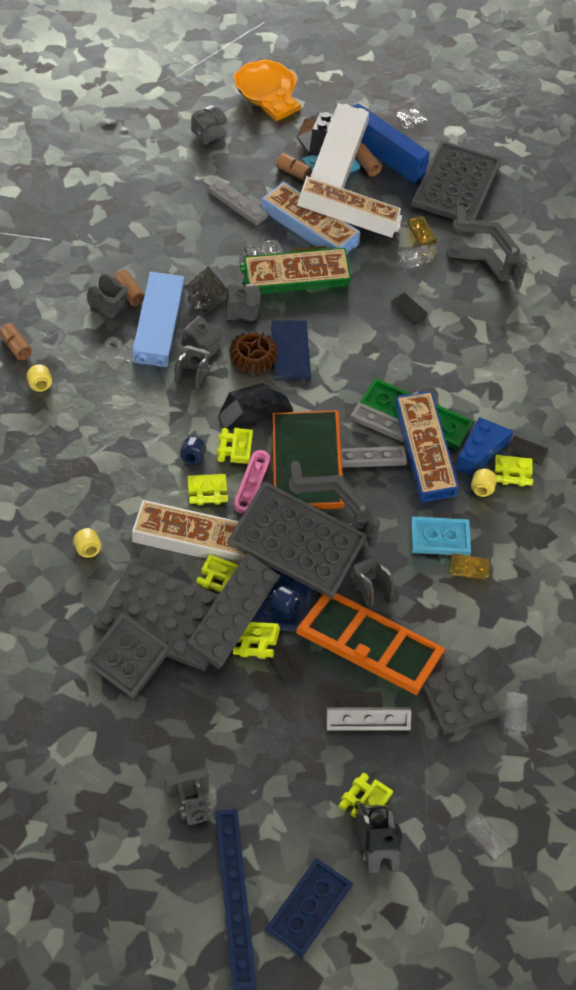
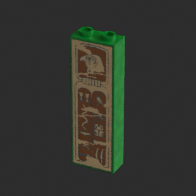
[240,248,351,294]

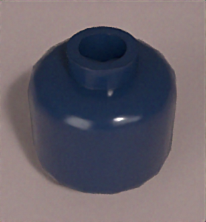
[180,437,206,465]
[270,586,302,616]

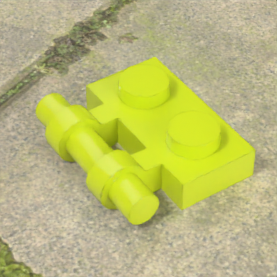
[216,428,253,464]
[494,455,533,487]
[187,474,228,506]
[196,554,238,594]
[233,622,280,659]
[338,773,393,819]

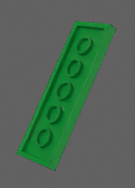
[360,378,474,451]

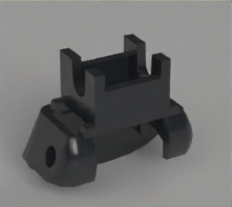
[355,801,402,873]

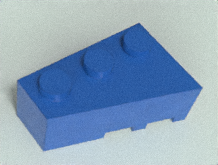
[455,417,513,476]

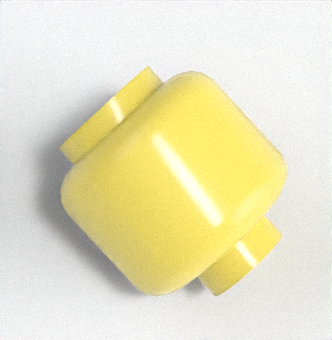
[26,365,52,392]
[471,469,497,497]
[73,528,102,558]

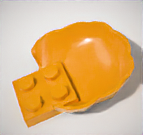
[234,59,301,122]

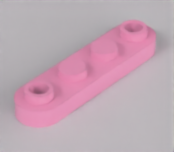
[234,450,270,514]

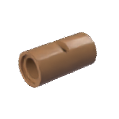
[355,143,382,176]
[276,153,312,182]
[113,270,145,306]
[0,323,33,360]

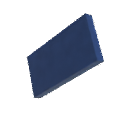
[271,320,311,379]
[264,858,353,958]

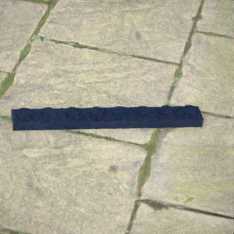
[215,809,256,990]

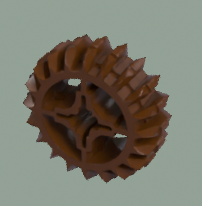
[229,330,278,375]

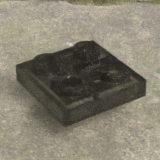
[183,266,227,315]

